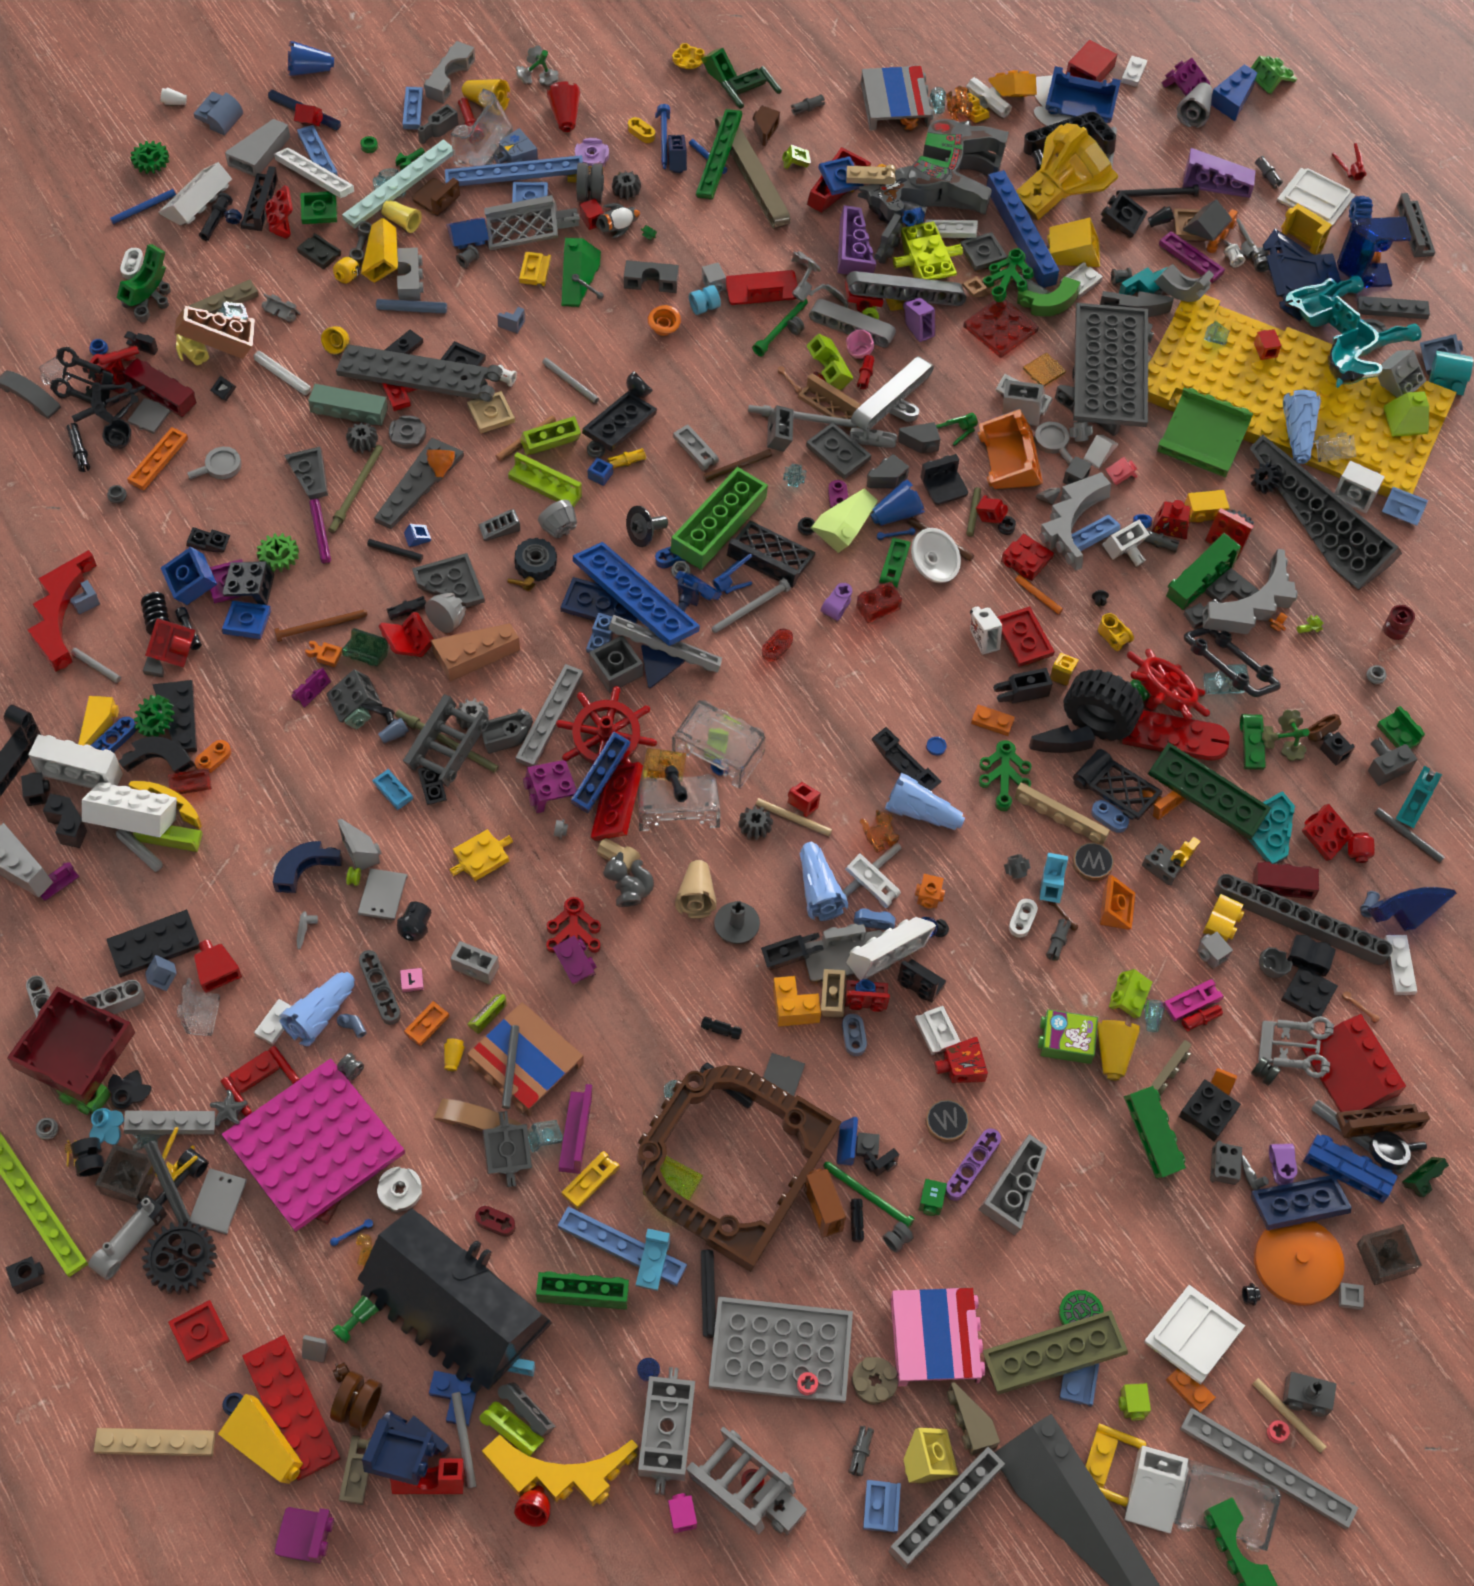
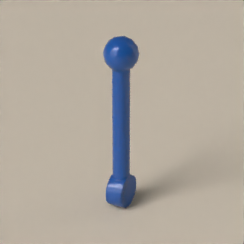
[877,528,915,540]
[330,1219,373,1246]

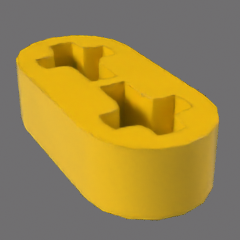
[628,117,655,143]

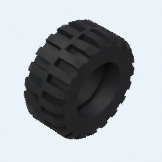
[1063,669,1144,741]

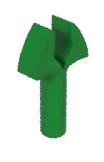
[395,148,425,170]

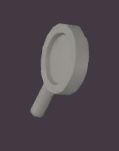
[1034,422,1073,465]
[187,446,242,480]

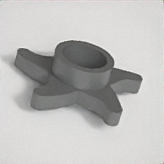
[210,1090,248,1127]

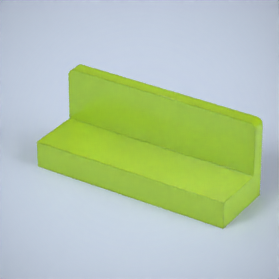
[133,825,203,852]

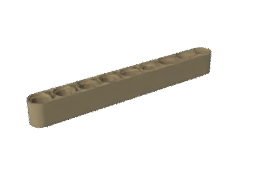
[715,116,791,229]

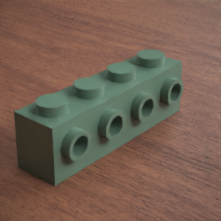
[308,384,388,426]

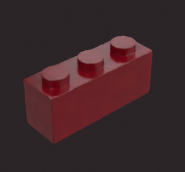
[1253,861,1319,900]

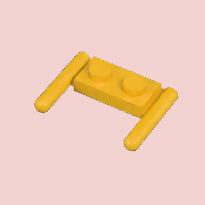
[1085,1423,1146,1507]

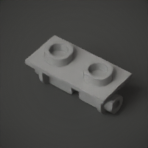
[543,208,580,231]
[261,294,301,322]

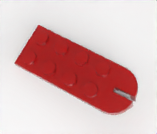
[1122,710,1230,761]

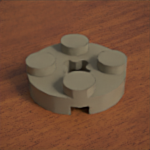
[852,1357,898,1405]

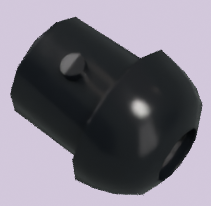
[397,901,432,942]

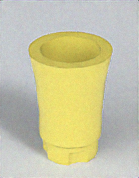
[381,200,422,233]

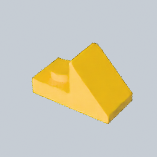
[1050,653,1079,686]

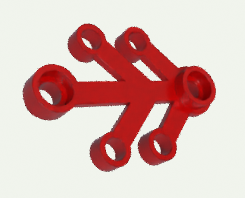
[546,897,601,953]

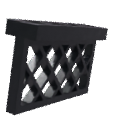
[727,520,816,588]

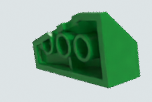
[561,238,601,307]

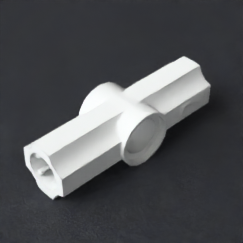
[966,77,1012,118]

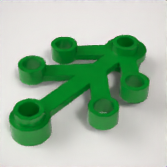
[983,248,1034,302]
[978,740,1032,812]

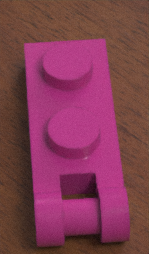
[1163,979,1224,1022]

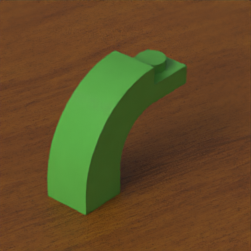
[1017,276,1081,317]

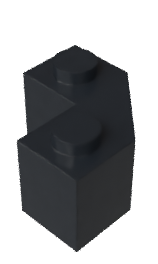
[43,793,87,848]

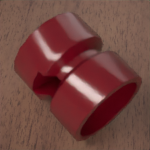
[1383,605,1415,640]

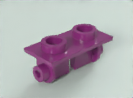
[291,668,331,708]
[41,862,79,901]

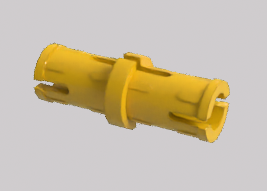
[607,448,646,469]

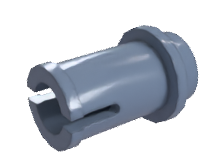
[1360,891,1380,918]

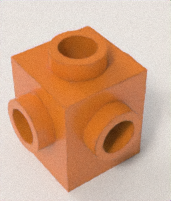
[914,874,945,909]

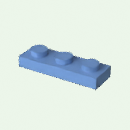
[403,87,423,129]
[1072,515,1120,551]

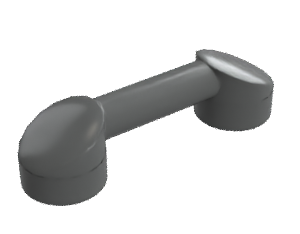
[349,222,371,263]

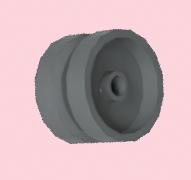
[576,163,604,203]

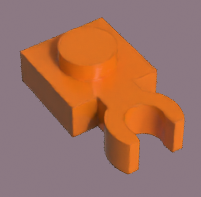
[305,641,343,667]

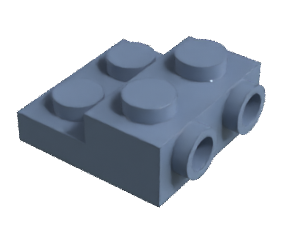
[1420,334,1465,375]

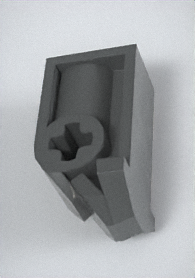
[482,709,533,754]

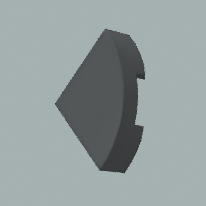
[143,657,164,677]

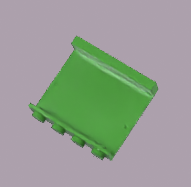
[1157,387,1253,478]

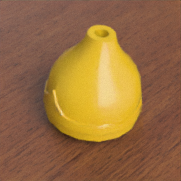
[321,326,350,354]

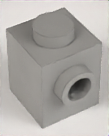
[1197,932,1233,969]

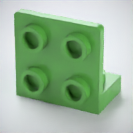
[1251,56,1297,94]

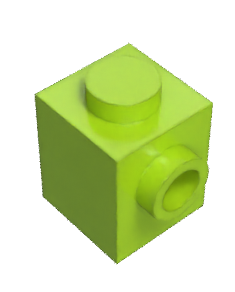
[1118,1383,1151,1421]

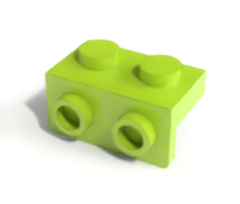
[1109,969,1152,1019]

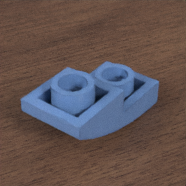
[586,613,613,653]

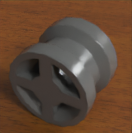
[337,1053,364,1081]

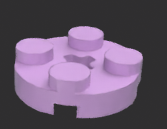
[575,138,609,167]

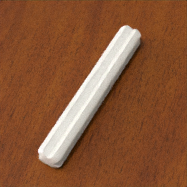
[254,351,311,395]

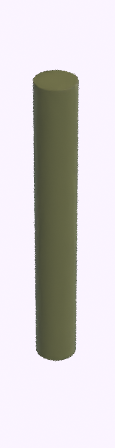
[966,487,981,537]

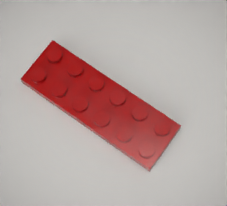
[242,1335,341,1481]

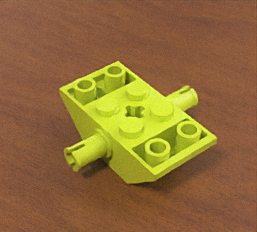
[893,221,963,280]

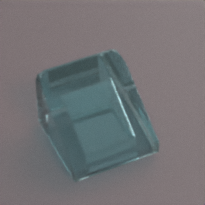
[1204,321,1229,345]

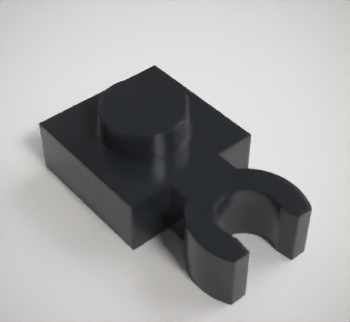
[124,331,158,355]

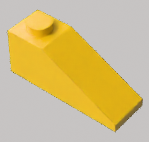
[78,696,119,746]

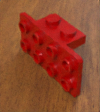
[726,270,798,305]

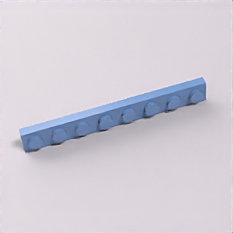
[445,155,583,186]

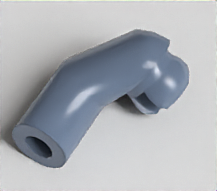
[337,1014,367,1038]

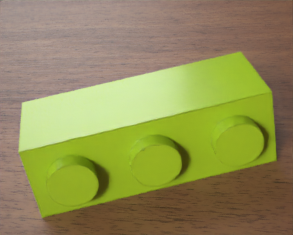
[520,416,581,456]

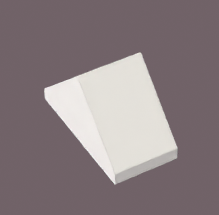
[1084,435,1118,469]

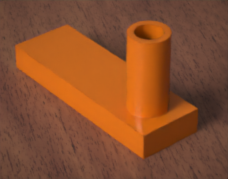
[1142,790,1186,820]

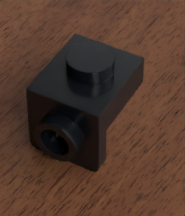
[864,1148,900,1176]

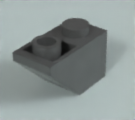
[866,454,909,488]

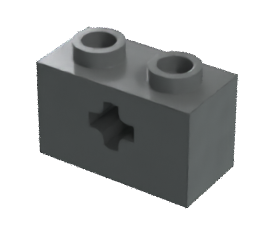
[767,405,794,452]

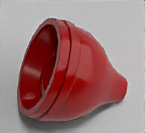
[514,1486,550,1527]

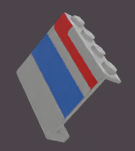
[861,66,933,130]

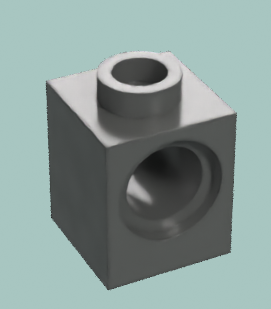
[1063,456,1092,485]

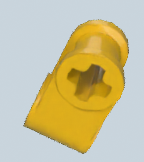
[1098,613,1134,651]

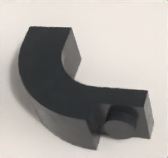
[118,737,195,776]

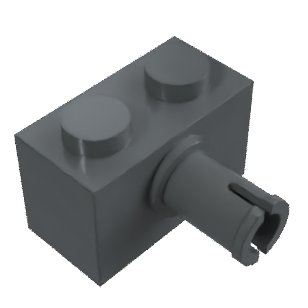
[1368,737,1417,786]
[1282,1371,1337,1417]

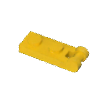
[561,1151,620,1209]

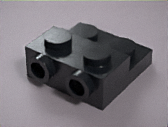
[1100,191,1148,238]

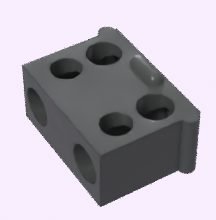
[1142,843,1185,885]
[1210,1141,1242,1185]

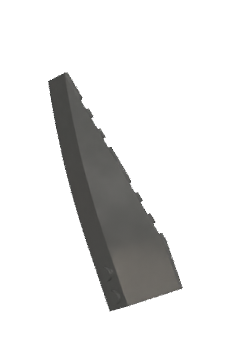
[1250,435,1402,590]
[994,1414,1160,1586]

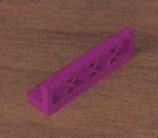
[559,1084,592,1174]

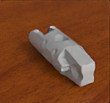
[850,428,898,448]

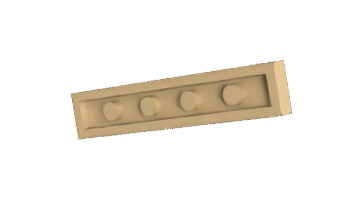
[1015,783,1110,845]
[94,1428,216,1456]

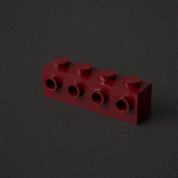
[122,358,197,417]

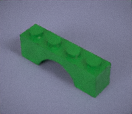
[1204,1497,1278,1586]

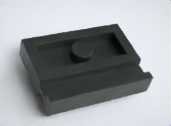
[297,233,341,270]

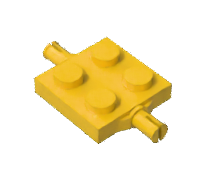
[449,829,513,882]

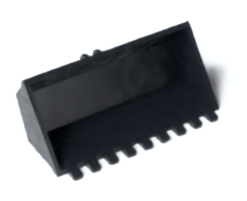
[357,1208,552,1393]

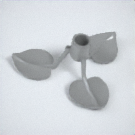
[791,251,848,308]

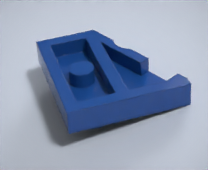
[675,571,722,601]

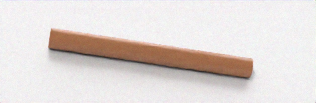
[496,415,556,461]

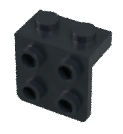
[920,454,968,505]

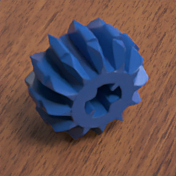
[1349,196,1373,226]

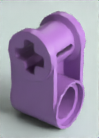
[820,583,852,621]
[1269,1144,1297,1185]

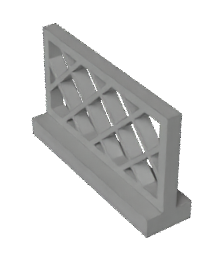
[484,195,558,250]

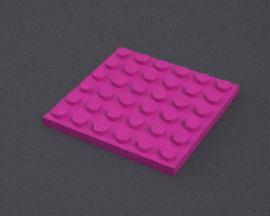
[222,1058,405,1232]

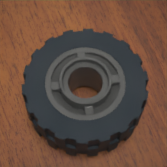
[515,538,557,581]

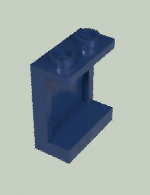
[362,1419,436,1486]

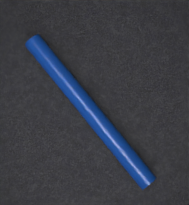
[110,189,176,224]

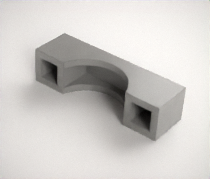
[424,41,475,103]

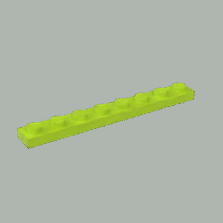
[0,1132,88,1277]

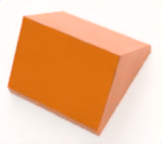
[1099,875,1136,930]

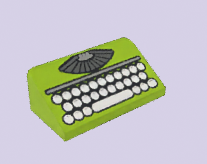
[467,994,507,1034]

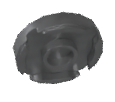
[389,415,426,449]

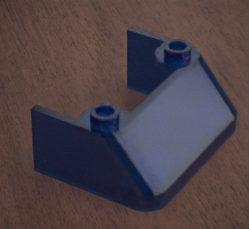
[1337,217,1411,288]

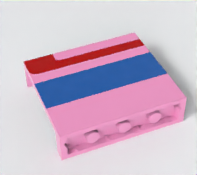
[890,1288,985,1387]

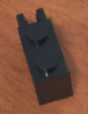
[993,668,1053,704]
[761,933,824,971]

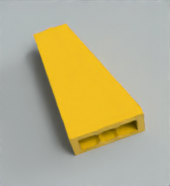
[361,218,398,283]
[218,1394,303,1484]

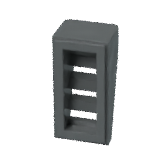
[479,509,521,541]

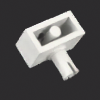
[1102,520,1150,567]

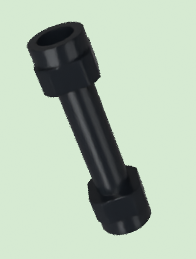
[175,607,202,650]
[665,765,688,802]

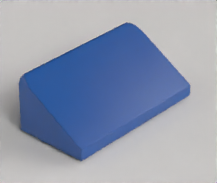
[836,1117,858,1166]

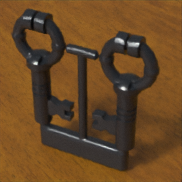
[50,347,114,404]

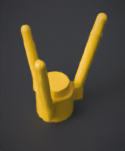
[155,1127,198,1181]

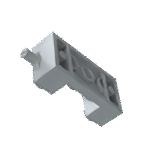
[638,1367,695,1495]

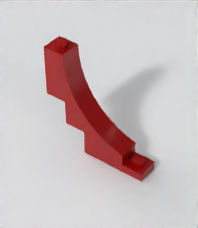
[27,550,97,672]

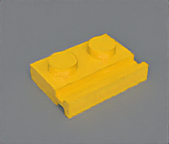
[519,252,551,286]

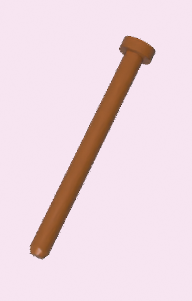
[274,609,368,642]

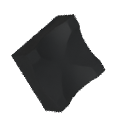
[1178,1079,1241,1142]

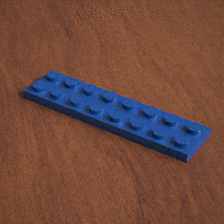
[572,542,700,646]

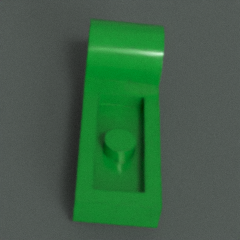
[1240,714,1266,770]

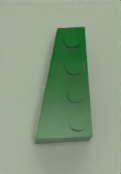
[1166,533,1241,610]

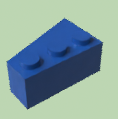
[1211,64,1257,121]

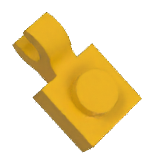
[1171,837,1201,867]

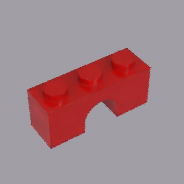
[390,1458,465,1494]

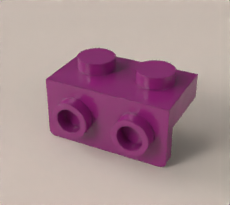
[552,935,597,985]

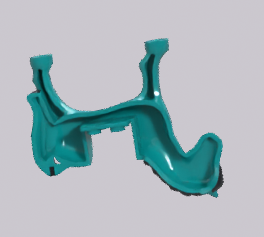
[1285,276,1422,388]

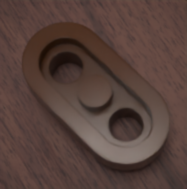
[1307,714,1342,742]

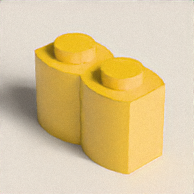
[1203,894,1244,942]

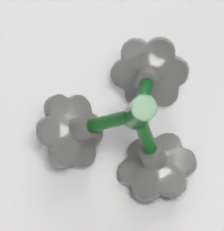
[516,45,559,86]

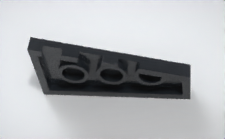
[152,680,197,753]

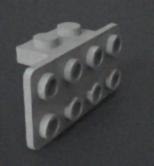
[805,924,891,982]

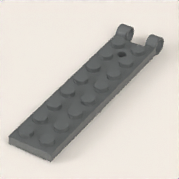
[336,344,503,402]

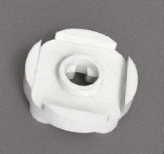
[377,1167,422,1213]

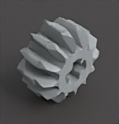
[456,698,489,730]

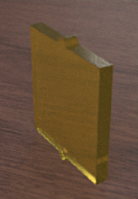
[1023,352,1066,386]

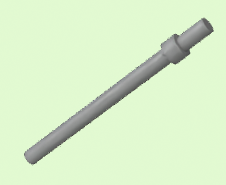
[748,405,857,428]

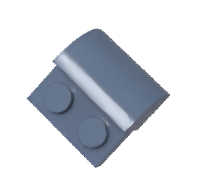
[193,92,243,135]

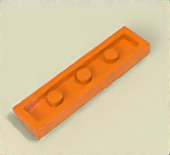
[127,427,188,491]

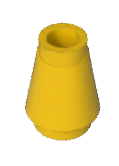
[444,1038,465,1072]

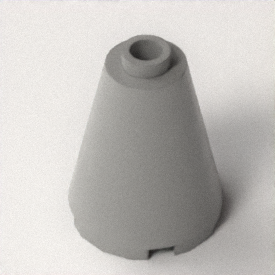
[1176,83,1213,128]

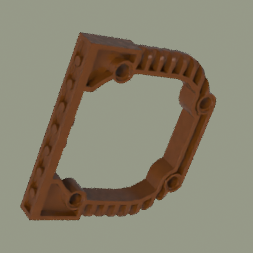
[637,1065,841,1272]

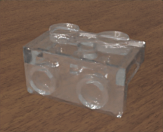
[1313,433,1357,462]

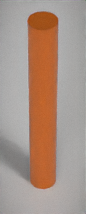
[1015,575,1063,615]

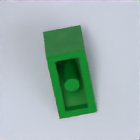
[701,48,737,83]

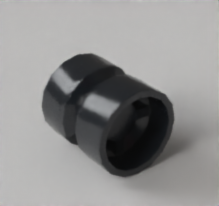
[71,1137,106,1177]

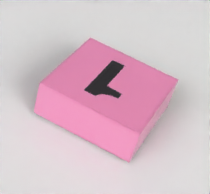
[400,968,424,992]

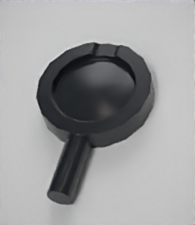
[1369,1131,1427,1170]

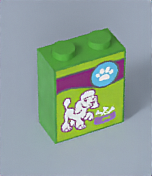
[1038,1009,1098,1064]

